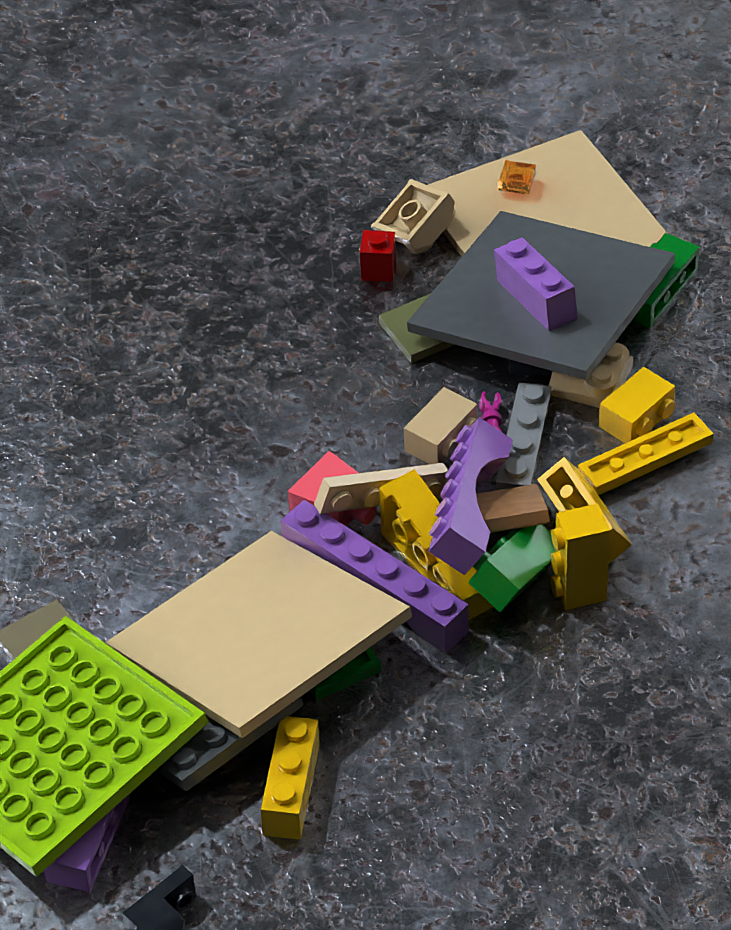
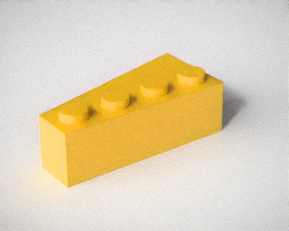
[379,469,494,620]

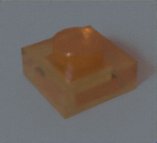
[498,160,536,195]

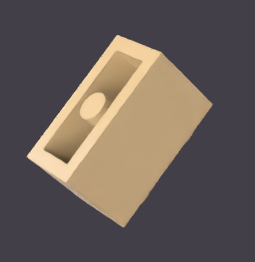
[404,387,478,464]

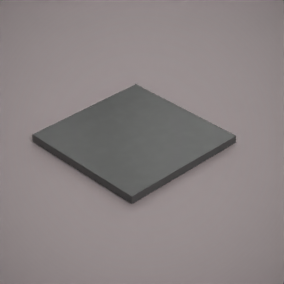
[407,211,675,380]

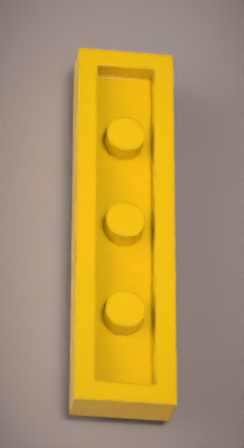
[578,412,714,495]

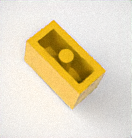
[599,367,676,443]

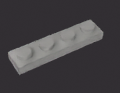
[496,382,552,490]

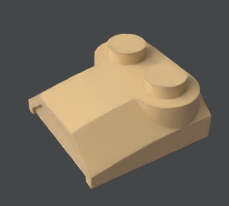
[371,179,456,254]
[549,342,633,408]

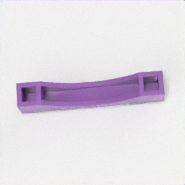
[429,417,513,575]
[280,500,469,654]

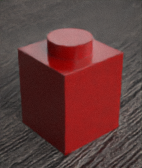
[360,230,396,282]

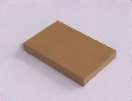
[476,484,550,533]

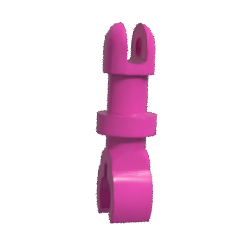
[479,391,502,432]

